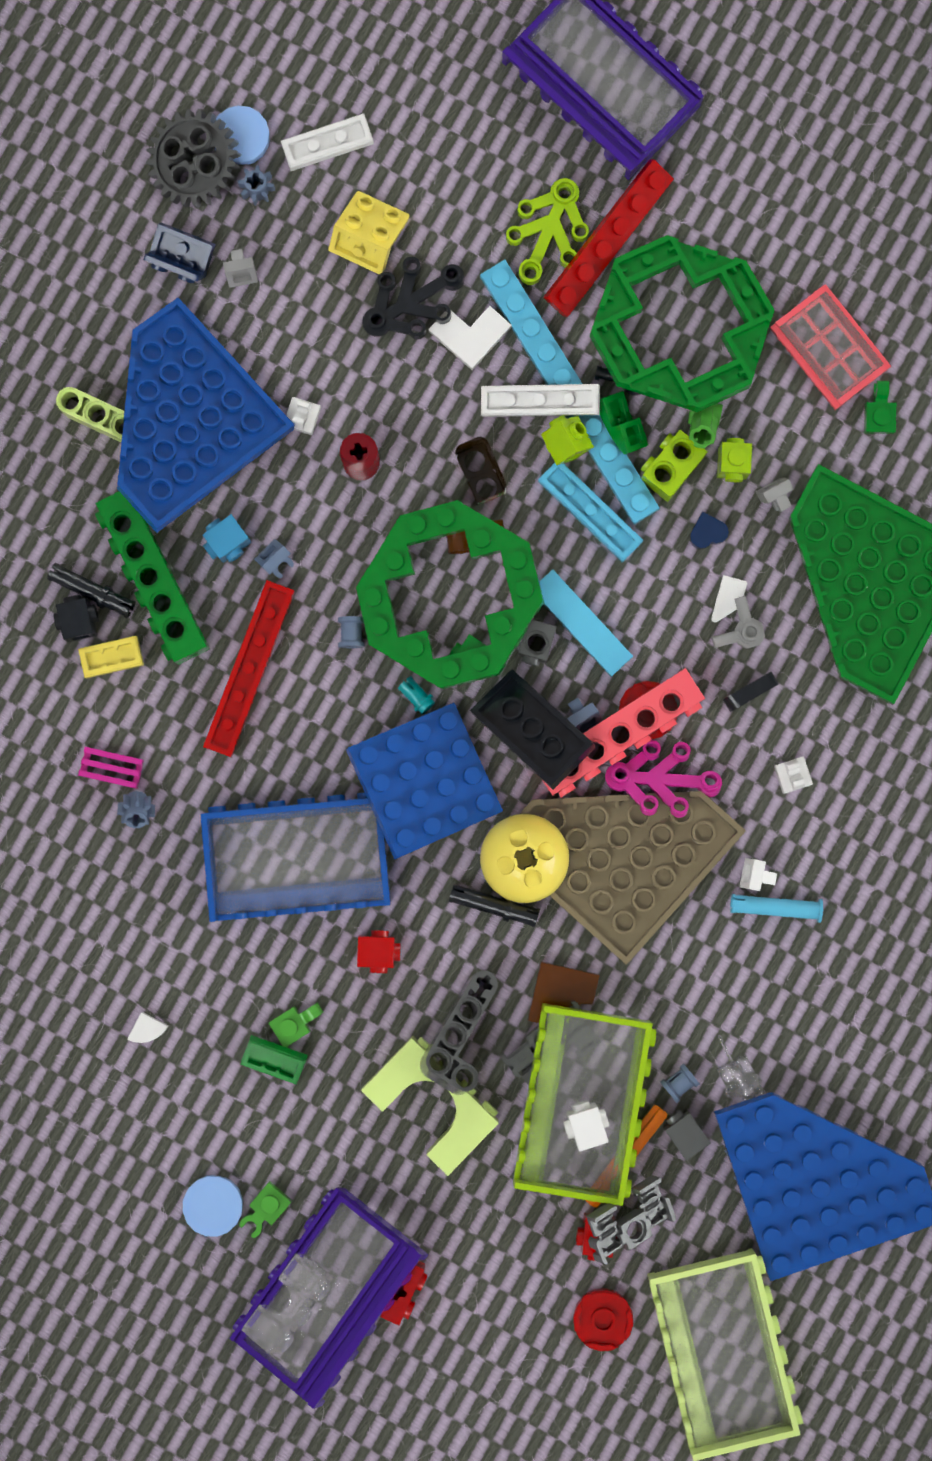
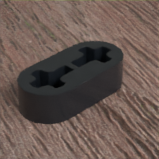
[723,671,779,712]

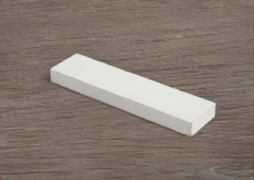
[481,384,600,417]

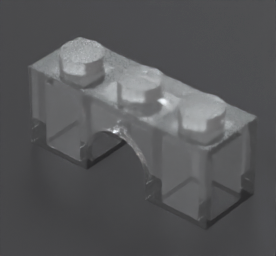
[242,1253,334,1354]

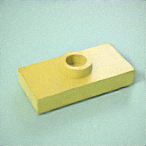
[78,636,144,679]

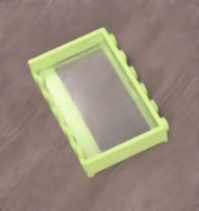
[647,1248,803,1461]

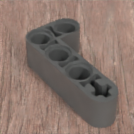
[420,970,498,1095]

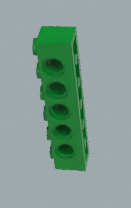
[95,491,210,665]

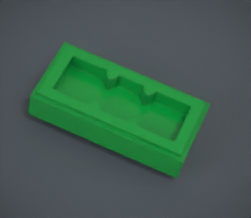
[240,1035,308,1085]

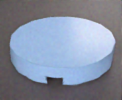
[215,105,270,165]
[183,1175,243,1237]

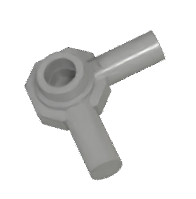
[712,596,765,649]

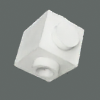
[563,1100,609,1152]

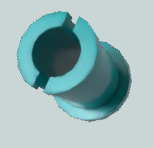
[397,676,435,714]

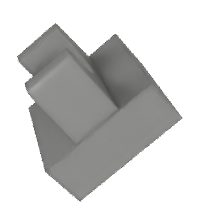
[223,249,258,288]
[755,477,794,512]

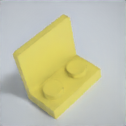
[328,191,410,275]

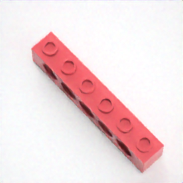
[543,668,705,798]

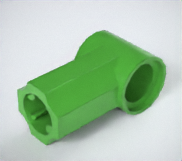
[688,403,723,449]

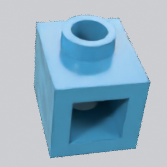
[202,514,252,563]

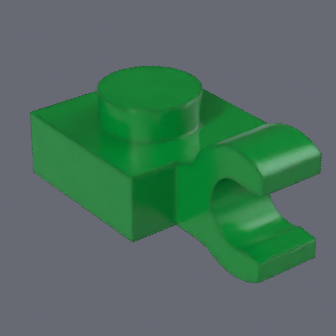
[864,380,896,434]

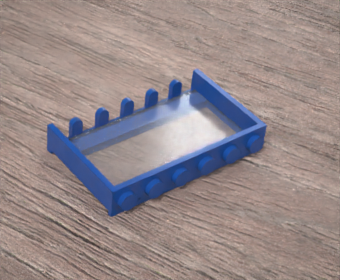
[200,793,391,922]

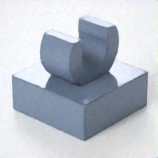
[254,539,294,578]
[567,698,602,733]

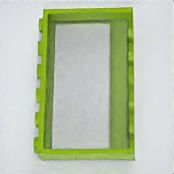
[513,1003,656,1206]

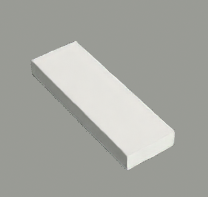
[281,114,374,171]

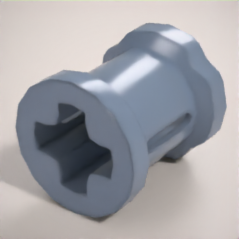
[338,616,365,649]
[660,1063,700,1103]

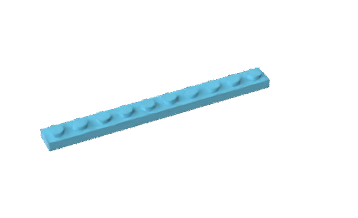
[480,260,660,525]

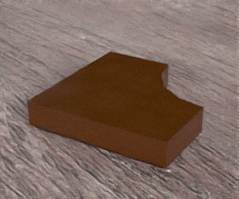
[527,961,600,1023]

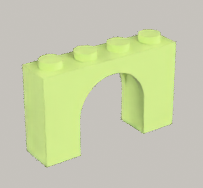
[361,1036,499,1176]

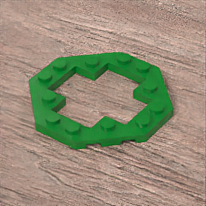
[589,235,774,412]
[356,500,544,689]

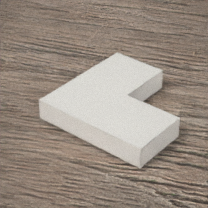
[428,306,512,370]

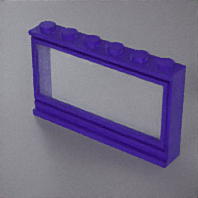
[502,0,704,181]
[229,1188,429,1409]

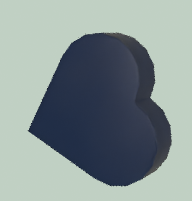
[690,511,729,549]

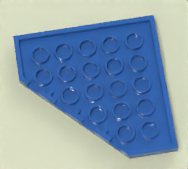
[117,297,295,533]
[714,1092,932,1281]

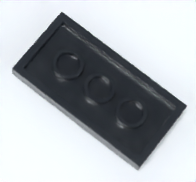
[470,669,596,790]

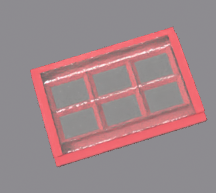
[770,284,891,410]

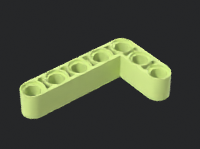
[56,387,124,442]

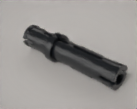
[47,563,136,618]
[449,884,540,927]

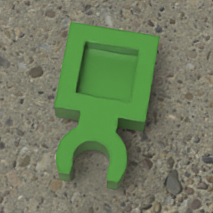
[239,1181,292,1238]

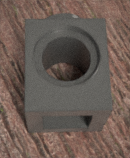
[517,620,557,667]
[663,1110,711,1161]

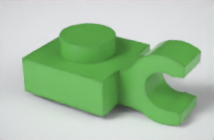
[269,1002,324,1047]

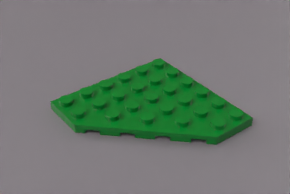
[789,464,932,705]

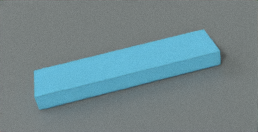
[538,462,643,563]
[539,569,633,677]

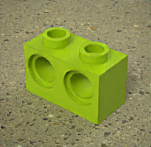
[640,430,708,502]

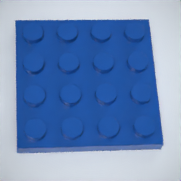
[346,703,503,859]

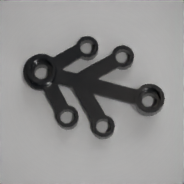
[362,257,465,340]

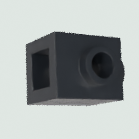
[53,595,99,642]

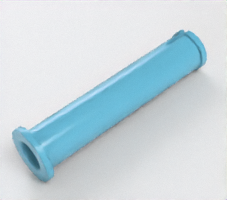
[730,894,823,923]

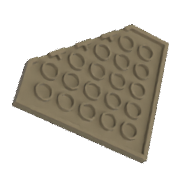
[514,791,746,965]

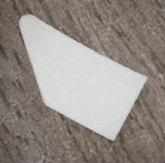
[711,575,747,623]

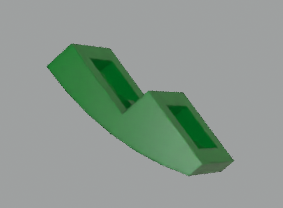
[600,391,649,454]

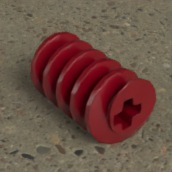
[340,433,380,480]

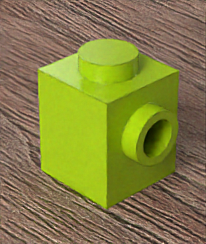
[541,415,594,465]
[717,438,752,483]

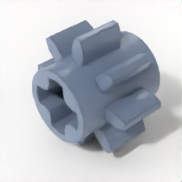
[238,165,275,206]
[117,791,155,828]

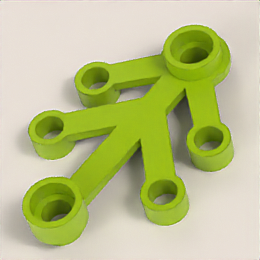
[506,178,589,285]

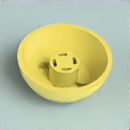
[480,814,569,903]

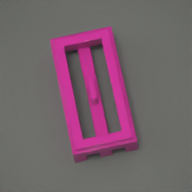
[78,747,144,789]

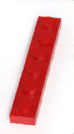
[543,159,674,317]
[203,580,295,758]

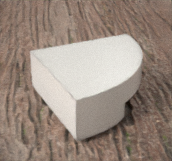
[127,1012,169,1043]

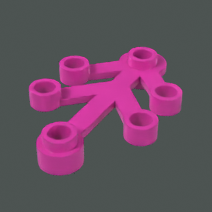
[605,740,722,818]

